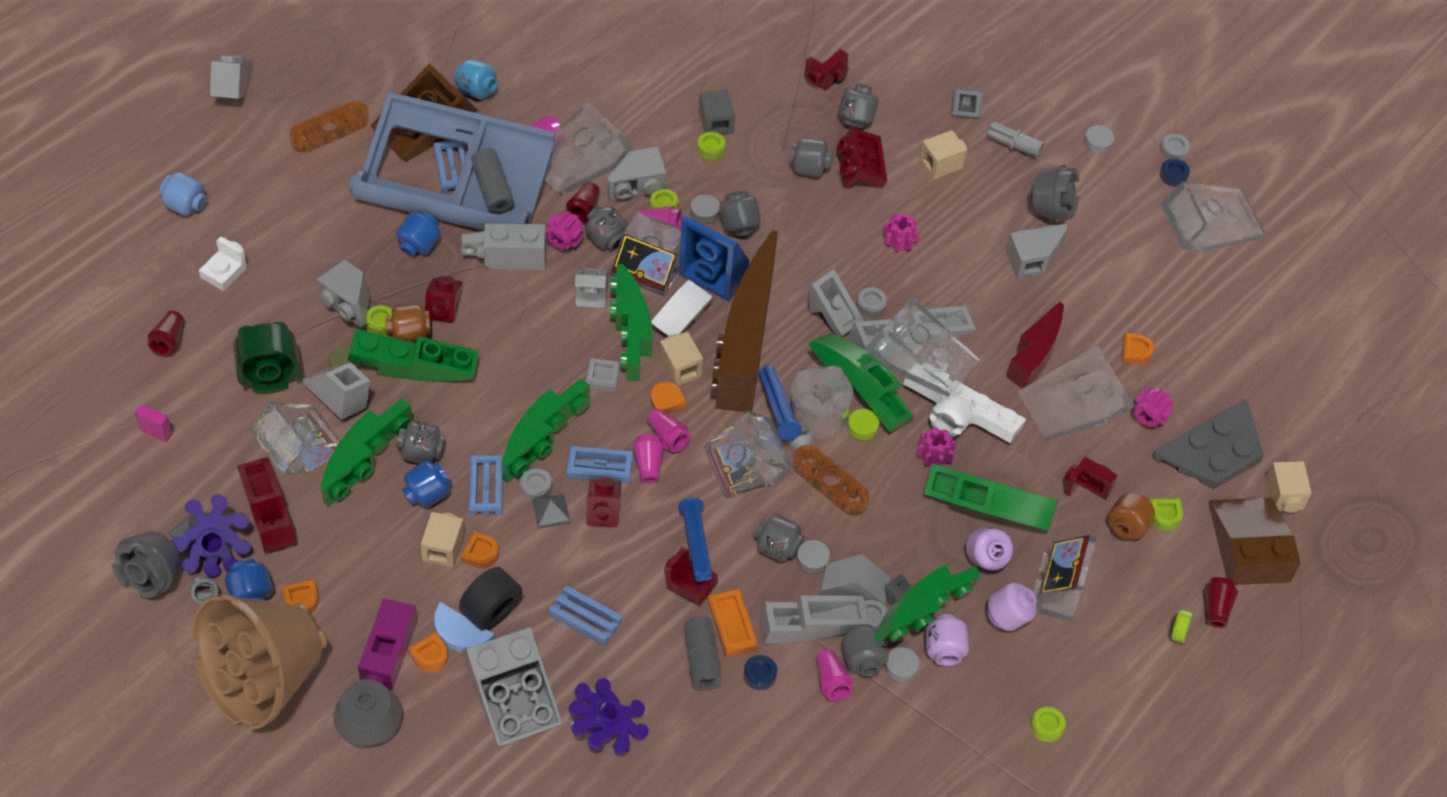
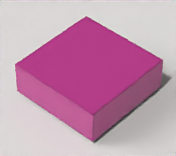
[134,405,173,442]

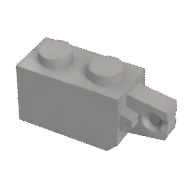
[461,223,546,270]

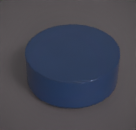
[1160,158,1190,187]
[743,655,778,690]

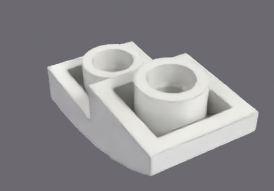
[651,280,713,337]

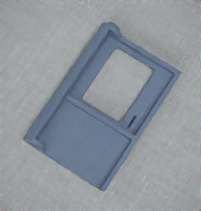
[349,92,556,231]

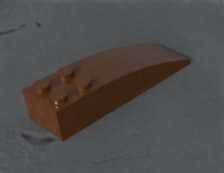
[711,230,778,413]

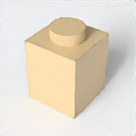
[919,130,967,179]
[659,331,704,386]
[1266,461,1312,513]
[420,512,465,568]

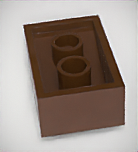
[370,63,478,162]
[1208,497,1301,585]

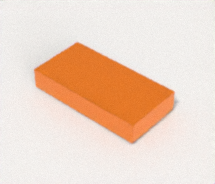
[707,588,758,657]

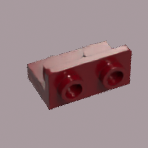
[837,127,888,189]

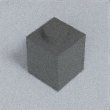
[699,90,735,135]

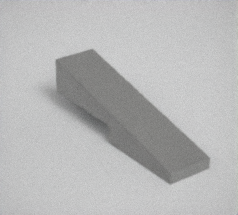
[848,306,976,357]

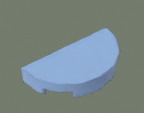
[434,602,495,652]

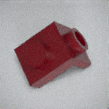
[804,49,849,91]
[424,276,463,323]
[1064,456,1118,500]
[586,477,622,527]
[664,547,718,604]

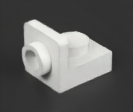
[199,237,247,291]

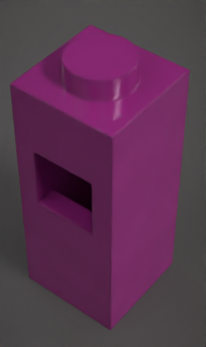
[358,598,417,691]

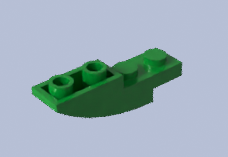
[610,264,652,381]
[348,328,479,382]
[808,333,915,432]
[502,378,590,483]
[320,398,412,507]
[924,463,1058,531]
[874,564,982,643]

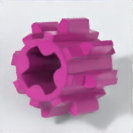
[546,211,583,251]
[882,213,920,252]
[1133,387,1174,428]
[916,427,957,467]

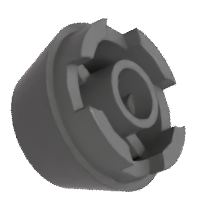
[1031,164,1080,222]
[112,531,180,598]
[333,680,402,748]

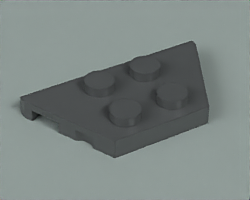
[1152,399,1264,490]

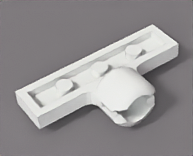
[903,361,1026,443]

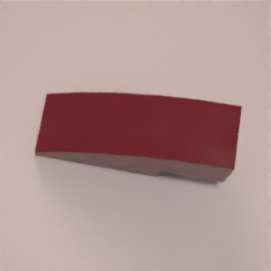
[1006,301,1064,391]
[237,457,296,553]

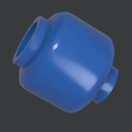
[396,211,441,257]
[402,460,452,508]
[225,559,274,600]

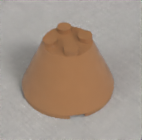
[191,595,327,729]

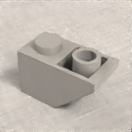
[210,54,253,99]
[607,147,666,201]
[1006,224,1068,279]
[316,260,370,328]
[303,362,370,420]

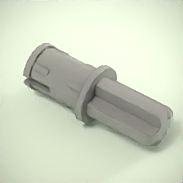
[987,122,1044,159]

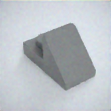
[575,267,609,308]
[809,269,864,336]

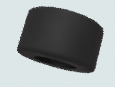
[459,567,523,631]

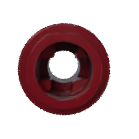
[566,182,600,223]
[147,311,184,356]
[1205,577,1238,628]

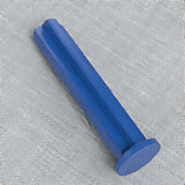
[758,365,802,441]
[678,497,712,582]

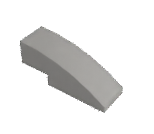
[759,595,869,644]

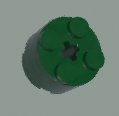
[233,322,300,394]

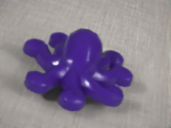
[171,494,251,577]
[568,678,649,755]

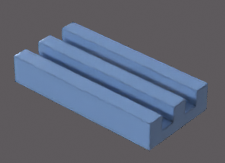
[434,141,466,193]
[567,446,634,484]
[469,455,503,516]
[548,585,622,646]

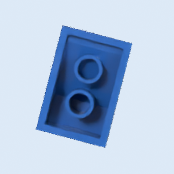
[679,215,750,302]

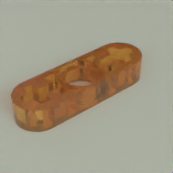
[290,101,369,153]
[793,445,869,516]

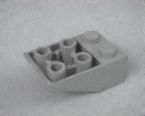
[461,627,563,747]

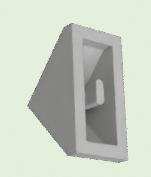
[820,554,890,605]

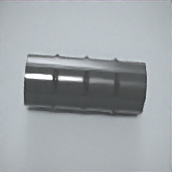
[471,148,514,212]
[684,617,722,690]

